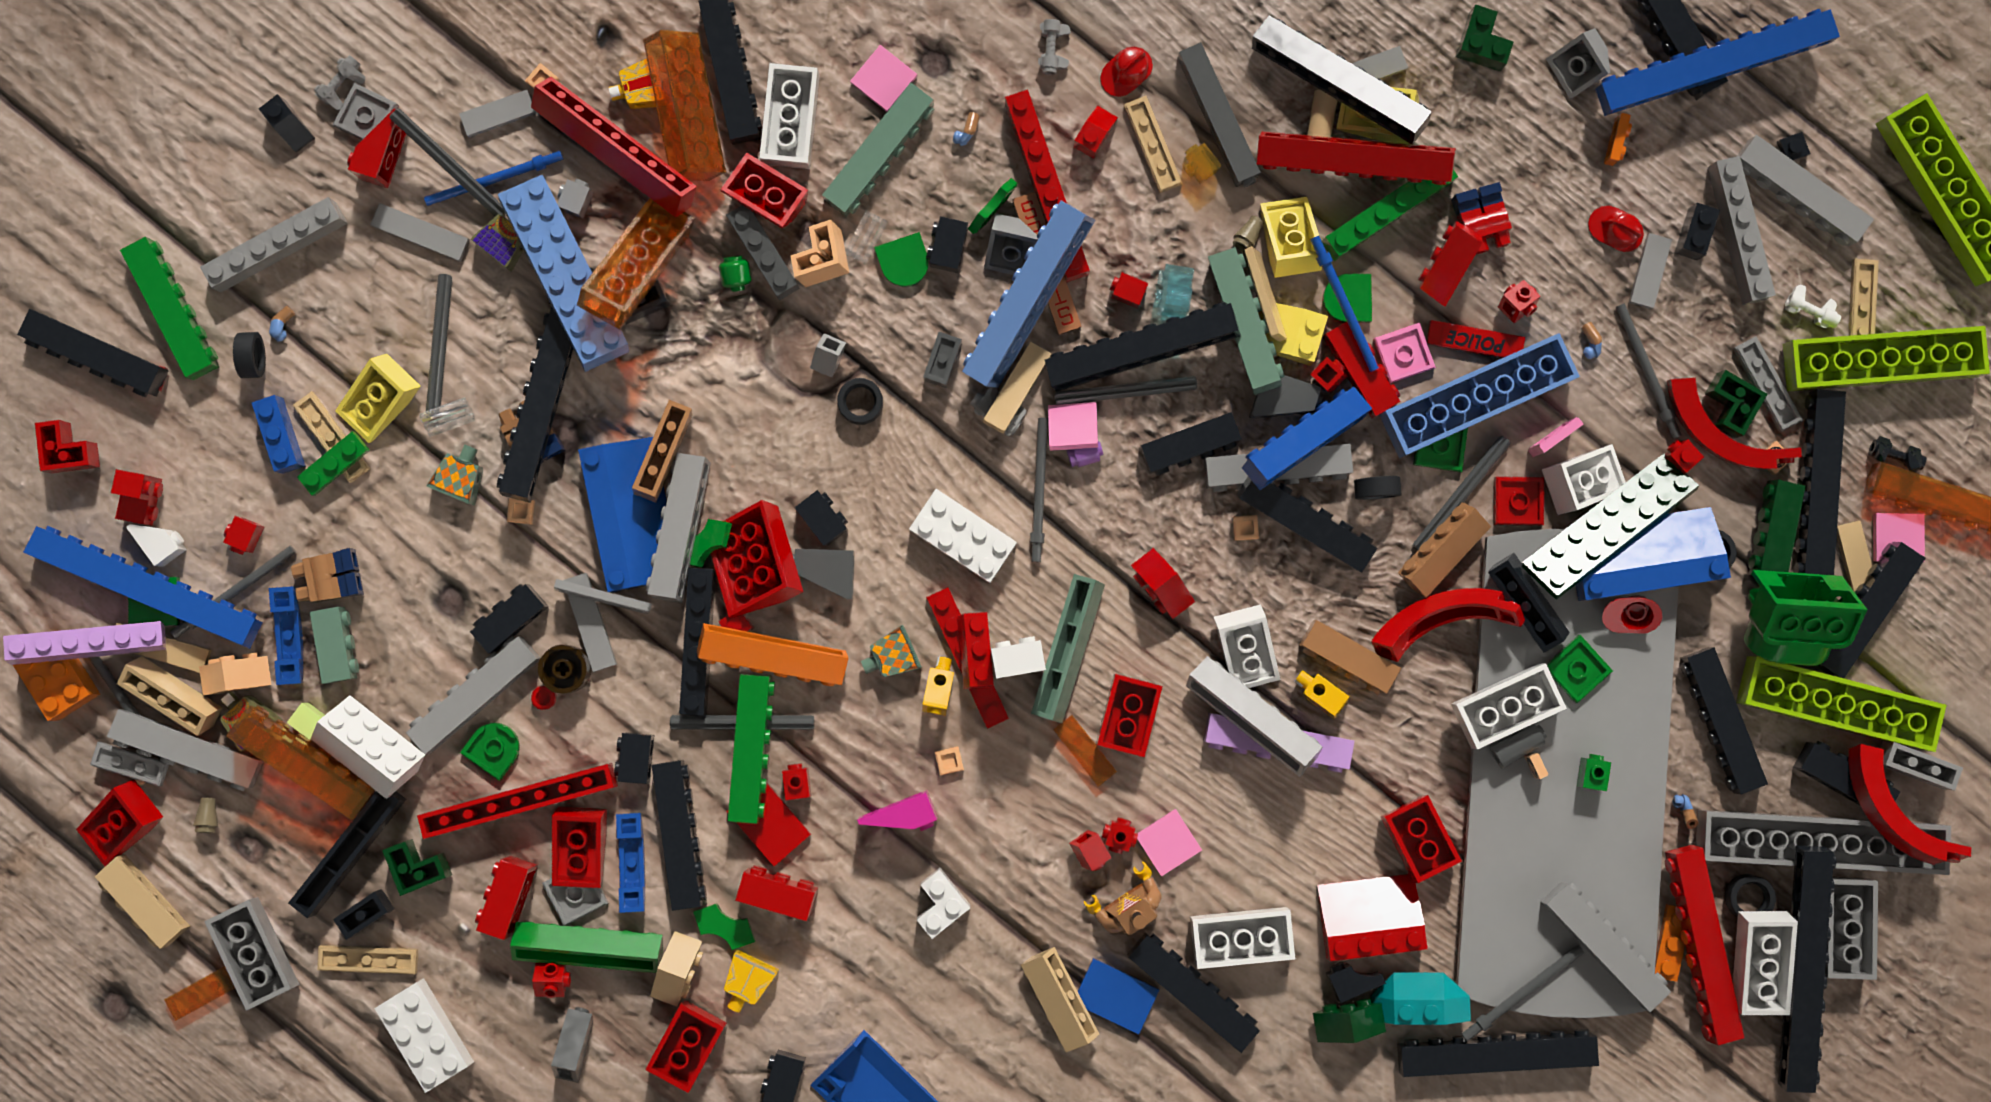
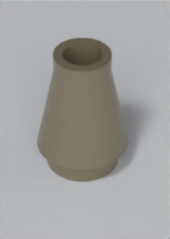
[1232,216,1264,252]
[193,798,218,833]

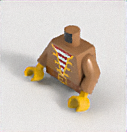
[1084,862,1162,936]

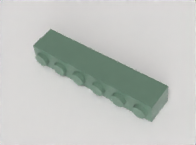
[822,82,935,217]
[1208,247,1285,395]
[1031,574,1105,723]

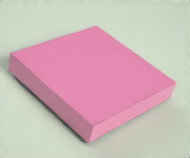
[850,45,917,112]
[1373,323,1436,384]
[1048,402,1098,451]
[1528,417,1583,457]
[1873,513,1925,562]
[1137,809,1202,877]

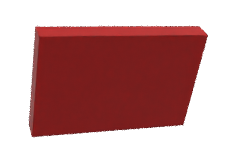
[727,783,811,866]

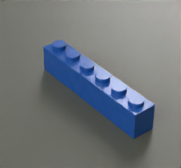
[1242,387,1372,490]

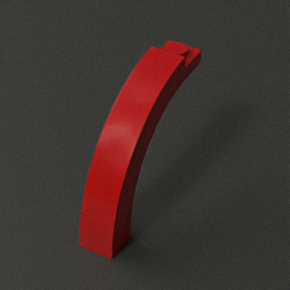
[1667,377,1802,469]
[1371,588,1525,662]
[1849,744,1972,865]

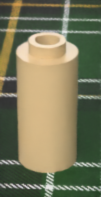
[1307,90,1337,137]

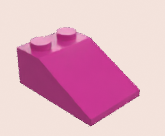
[857,790,938,831]

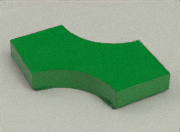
[968,178,1017,234]
[690,519,732,568]
[693,903,756,950]

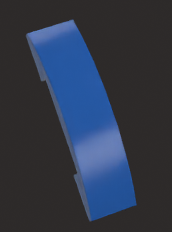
[269,586,303,685]
[616,813,646,913]

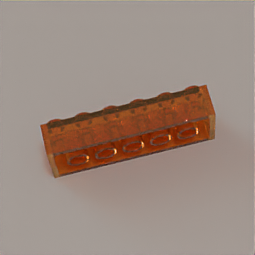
[643,30,726,181]
[577,198,695,330]
[226,705,374,820]

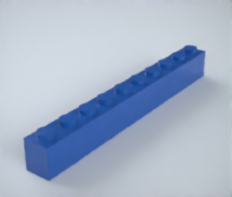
[1595,9,1840,116]
[23,526,263,649]

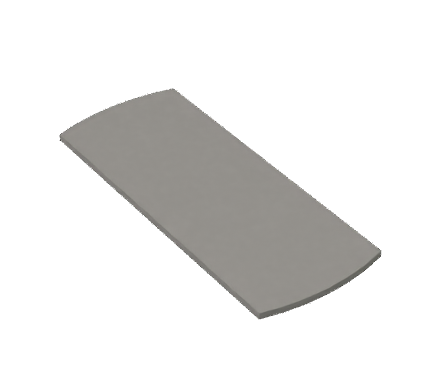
[1456,529,1678,1018]

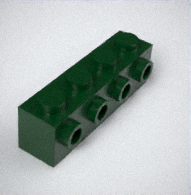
[1749,479,1805,575]

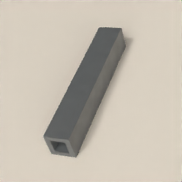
[1177,42,1261,188]

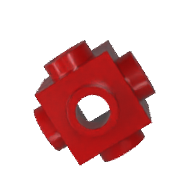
[1498,280,1541,323]
[1101,817,1138,854]
[532,962,571,998]

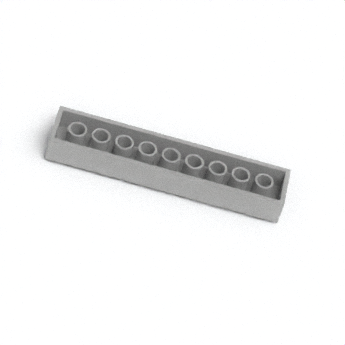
[1696,810,1951,875]

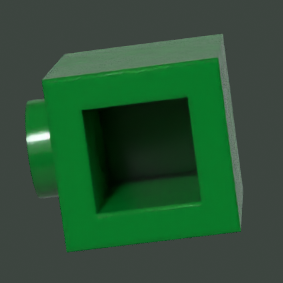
[1577,754,1612,791]

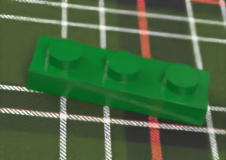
[297,431,370,496]

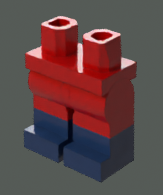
[1451,182,1512,255]

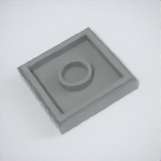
[333,83,399,140]
[542,878,609,926]

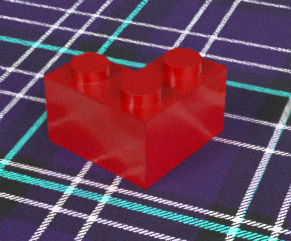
[35,420,100,474]
[111,469,163,526]
[1131,548,1196,619]

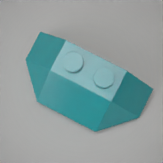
[1370,972,1471,1025]

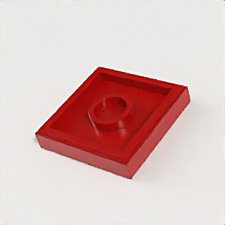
[1494,477,1544,526]

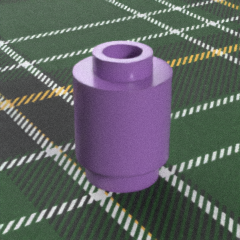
[1066,441,1103,468]

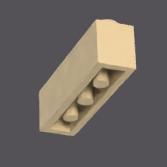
[117,656,223,736]
[95,855,190,949]
[1021,947,1099,1052]

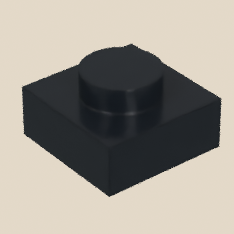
[1777,132,1811,161]

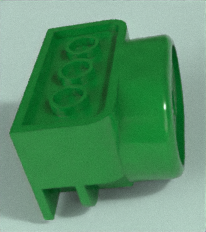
[1743,570,1868,666]

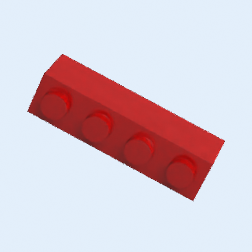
[1323,321,1401,419]

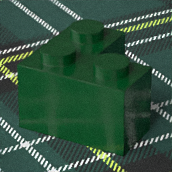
[1455,4,1514,71]
[1705,370,1768,439]
[382,839,452,896]
[1313,999,1386,1043]

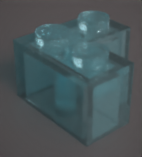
[1153,264,1194,318]

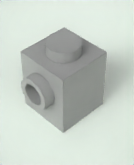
[557,179,594,219]
[810,334,846,377]

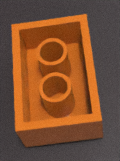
[13,658,100,721]

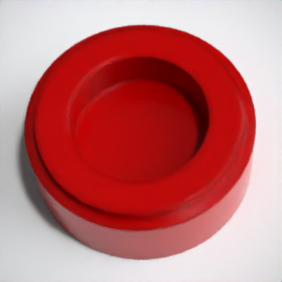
[531,686,557,710]

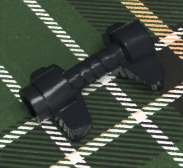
[1868,436,1927,473]

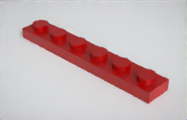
[926,587,1009,729]

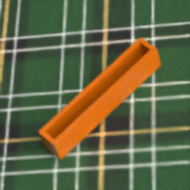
[697,623,849,686]

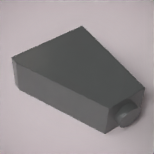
[1249,375,1323,419]
[793,549,855,600]
[551,1007,593,1083]

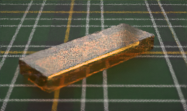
[1053,715,1117,787]
[164,966,235,1021]

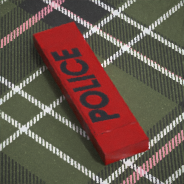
[1426,320,1526,358]

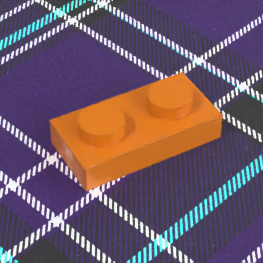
[1604,113,1632,166]

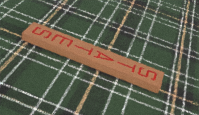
[1012,192,1082,335]

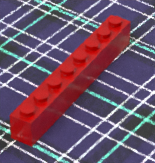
[531,76,697,218]
[1005,89,1090,283]
[1257,131,1456,185]
[417,763,618,839]
[1665,845,1745,1046]

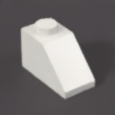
[126,524,186,567]

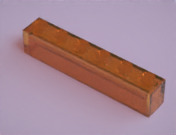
[1864,462,1991,536]

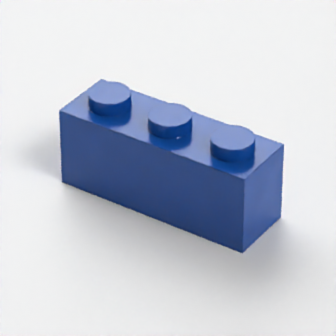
[252,395,305,474]

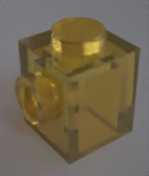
[1183,143,1222,184]

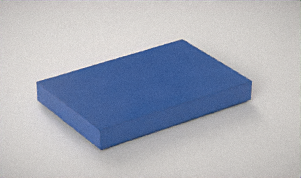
[1077,958,1159,1034]

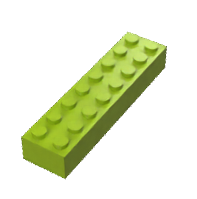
[1875,93,1991,287]
[1782,326,1990,391]
[1736,656,1947,752]

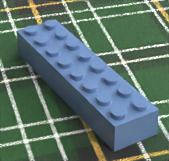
[498,175,629,372]
[962,201,1096,388]
[1379,333,1580,459]

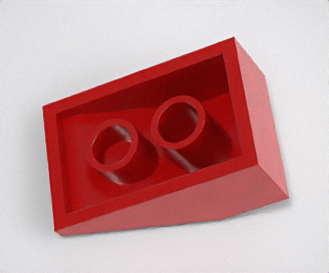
[347,108,407,189]
[76,779,163,867]
[552,807,607,888]

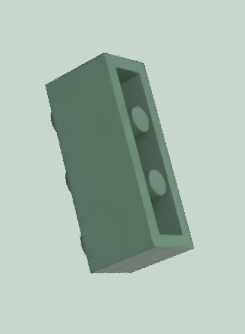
[310,607,359,684]

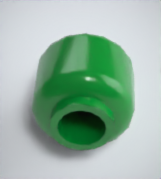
[718,256,752,292]

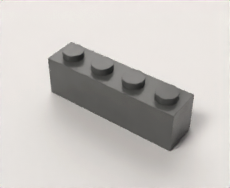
[726,205,800,301]

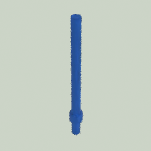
[424,151,564,206]
[1310,235,1379,372]

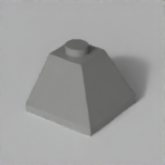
[1546,29,1610,99]
[984,213,1038,275]

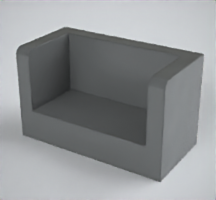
[923,332,962,388]

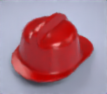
[1100,46,1153,97]
[1588,206,1644,252]
[1602,595,1662,634]

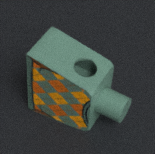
[427,444,483,505]
[861,625,922,677]

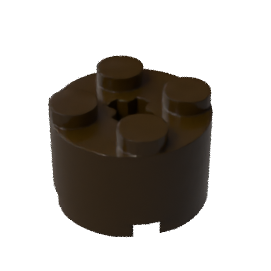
[538,645,592,694]

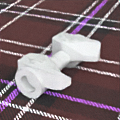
[1785,285,1841,328]

